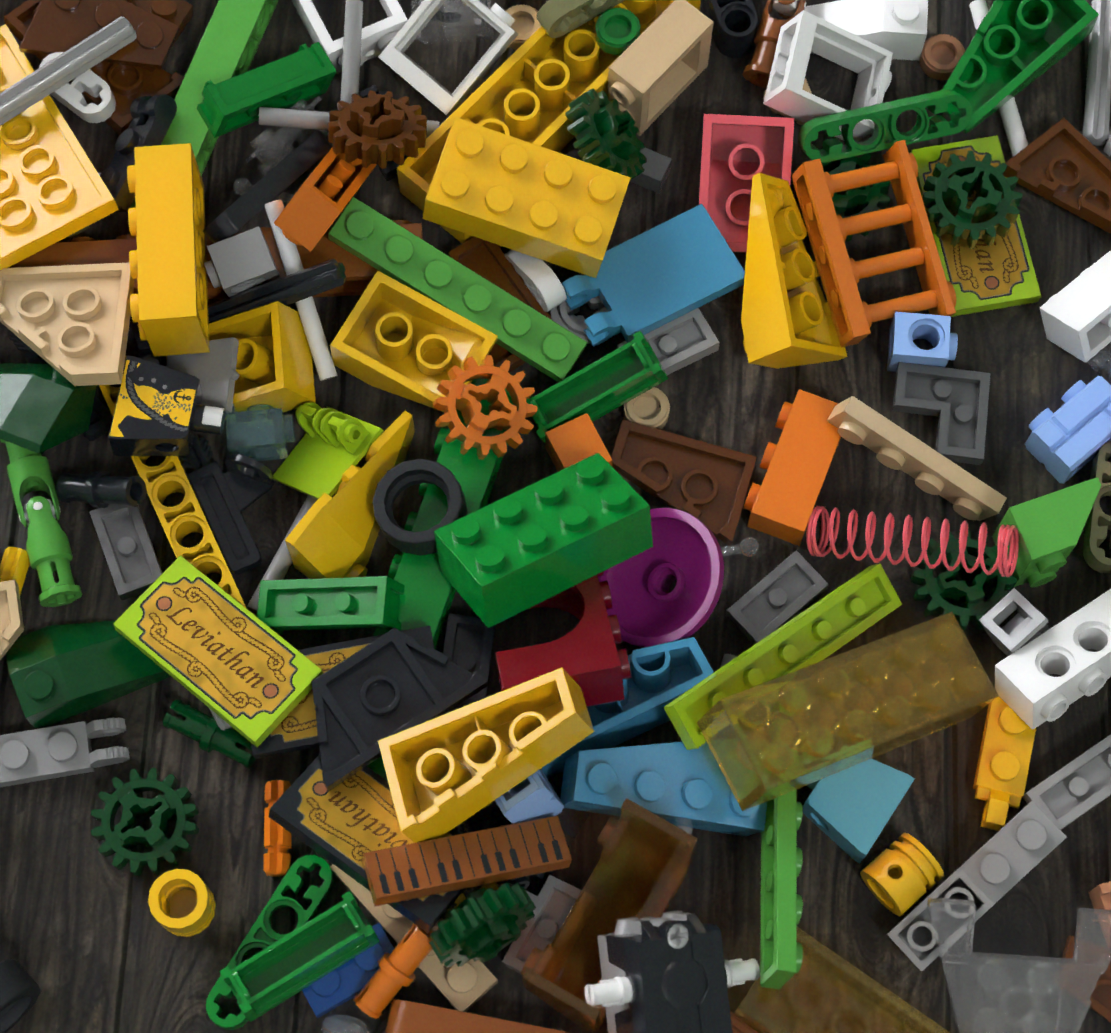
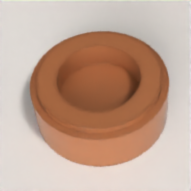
[919,34,965,80]

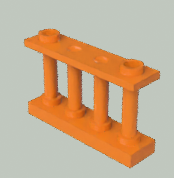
[791,140,956,348]

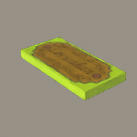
[911,135,1041,317]
[113,555,323,748]

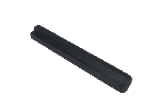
[208,259,347,324]

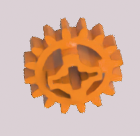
[433,355,538,460]

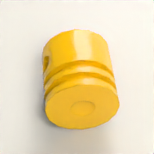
[860,832,944,916]
[148,869,216,937]

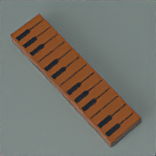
[362,815,572,906]

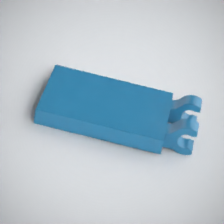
[562,204,745,347]

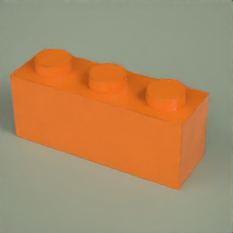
[274,147,377,252]
[743,389,841,546]

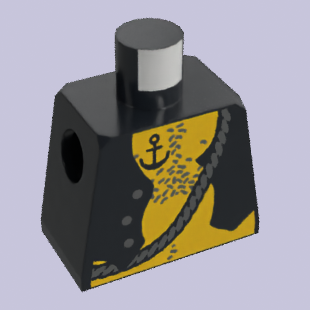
[109,355,226,456]

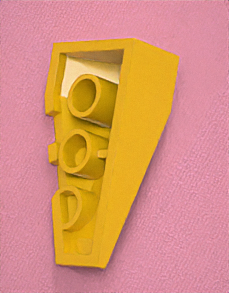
[741,173,847,369]
[285,411,415,579]

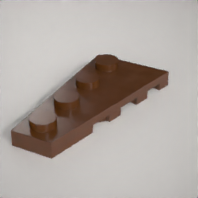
[4,0,184,135]

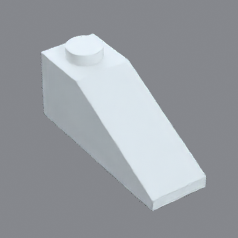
[805,0,928,61]

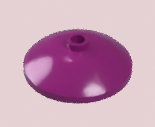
[598,508,724,648]

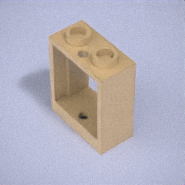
[607,0,714,136]

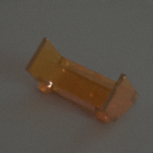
[521,798,698,1033]

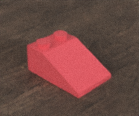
[699,114,794,252]

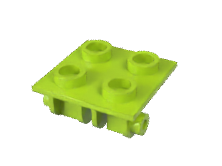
[273,402,383,500]

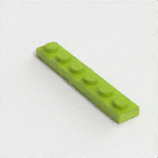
[663,563,902,750]

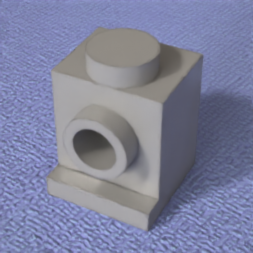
[979,588,1050,656]

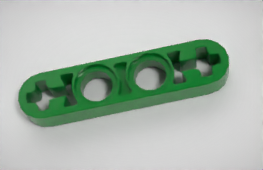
[798,90,972,163]
[206,855,334,1030]

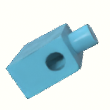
[799,747,915,864]

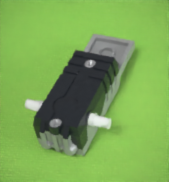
[584,911,760,1033]

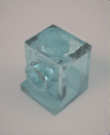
[226,403,296,461]

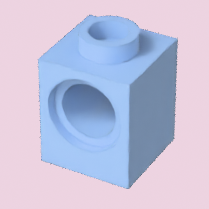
[887,312,958,372]

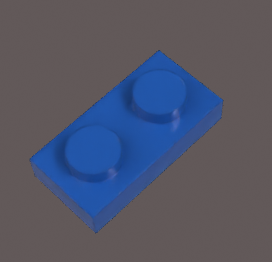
[302,923,394,1018]

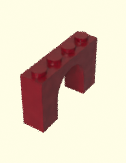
[495,571,631,707]

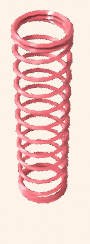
[806,506,1019,577]

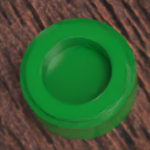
[595,8,640,55]

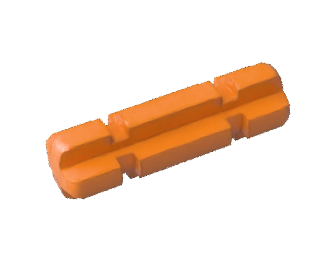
[263,780,292,877]

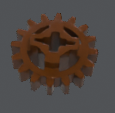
[328,90,427,169]

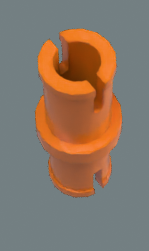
[353,923,434,1019]

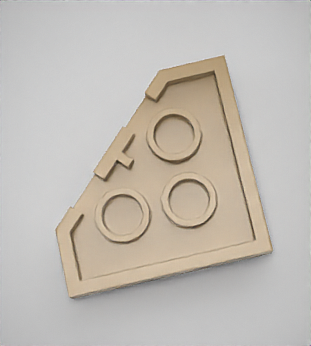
[0,262,135,386]

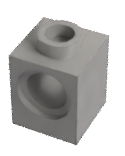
[204,226,280,297]

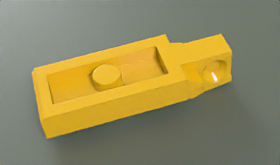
[973,693,1036,831]

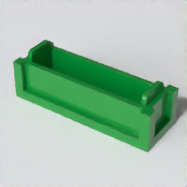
[197,42,337,138]
[526,331,669,443]
[257,576,405,635]
[219,891,380,1022]

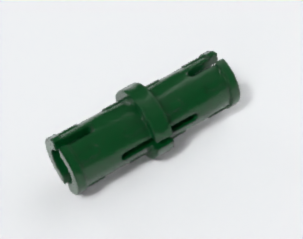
[163,699,256,768]

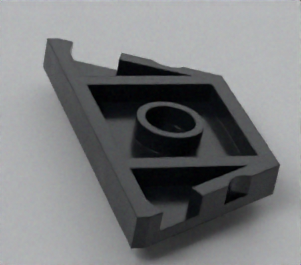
[312,628,487,791]

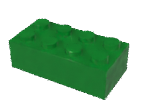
[434,453,653,628]

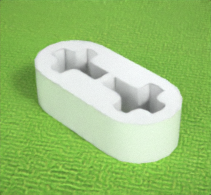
[39,52,116,123]
[504,250,567,312]

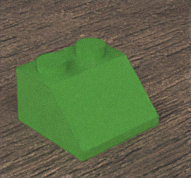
[992,477,1102,588]

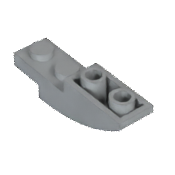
[887,801,1067,972]

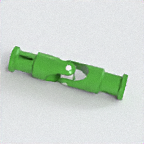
[0,439,82,607]

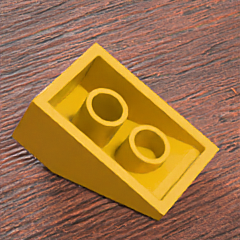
[330,270,498,412]
[166,301,316,420]

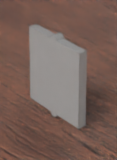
[166,337,239,413]

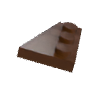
[1004,118,1111,234]

